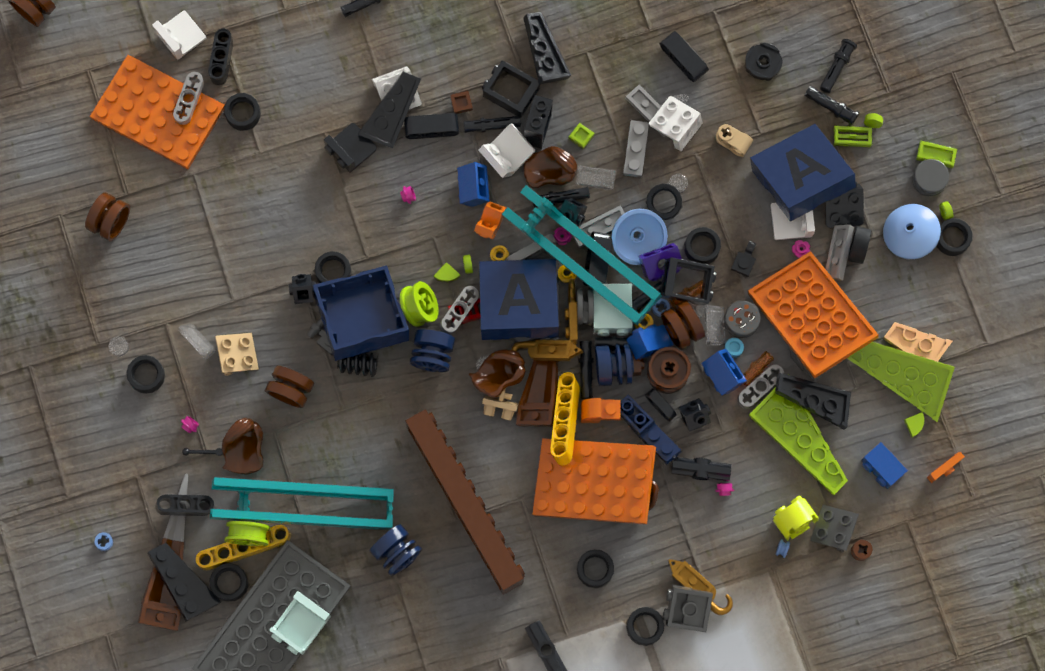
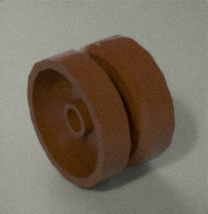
[7,0,56,27]
[85,192,130,242]
[661,300,705,350]
[647,347,691,394]
[264,365,315,408]

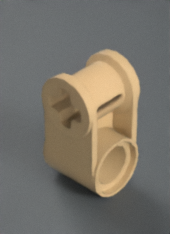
[716,124,753,157]

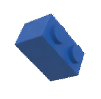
[457,162,489,207]
[626,324,673,360]
[701,349,747,396]
[861,442,908,489]

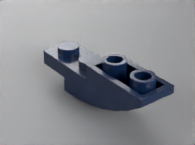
[620,394,681,464]

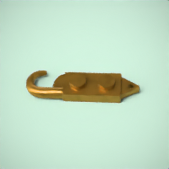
[565,278,578,346]
[511,340,583,361]
[668,559,733,615]

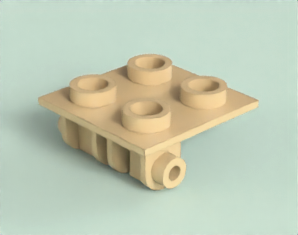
[215,333,259,376]

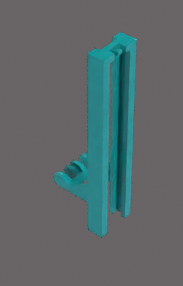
[502,185,662,326]
[210,477,394,530]

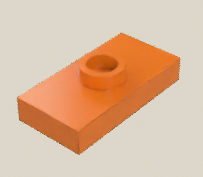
[927,452,965,483]

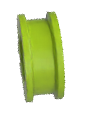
[400,281,439,327]
[224,521,270,546]

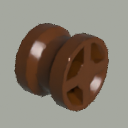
[851,540,873,561]

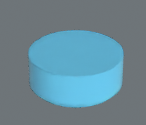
[724,338,744,358]

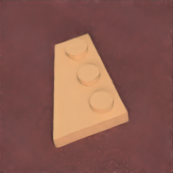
[883,322,953,361]

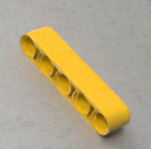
[550,372,580,466]
[196,525,291,570]

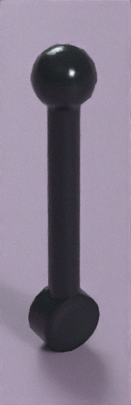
[182,448,223,456]

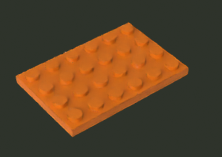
[90,55,225,169]
[748,251,879,378]
[532,438,656,525]

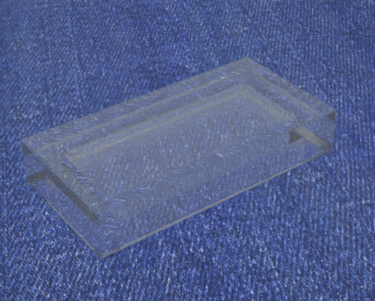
[576,165,616,190]

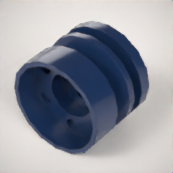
[410,329,455,372]
[595,343,634,387]
[369,524,422,577]

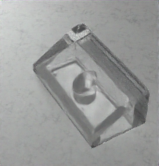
[704,305,725,345]
[179,324,216,360]

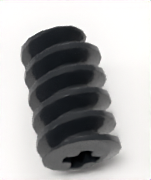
[337,353,379,377]

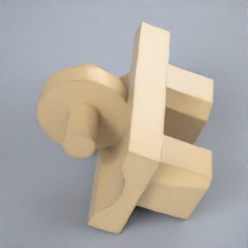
[482,388,519,420]

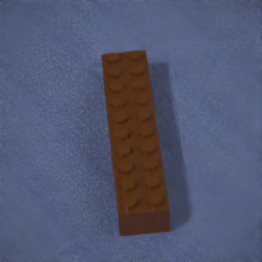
[405,409,525,595]

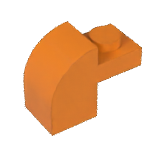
[474,201,506,239]
[581,398,620,423]

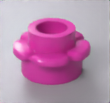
[400,186,416,204]
[553,227,572,245]
[792,240,810,258]
[181,416,199,433]
[715,483,734,496]

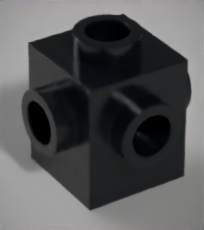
[558,198,587,226]
[289,274,316,304]
[678,398,711,431]

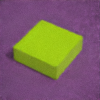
[568,123,595,149]

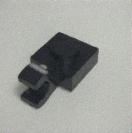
[731,241,756,277]

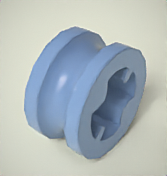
[652,298,670,317]
[94,532,113,551]
[775,539,790,558]

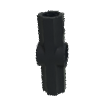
[671,457,731,481]
[525,620,567,671]

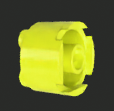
[773,496,819,541]

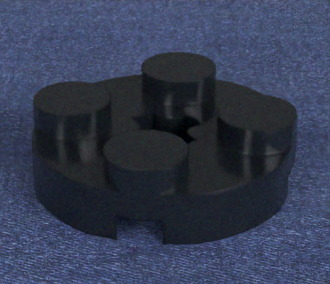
[745,43,783,81]

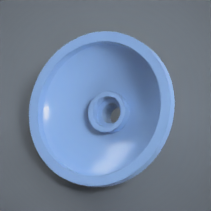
[883,204,941,259]
[611,209,668,265]

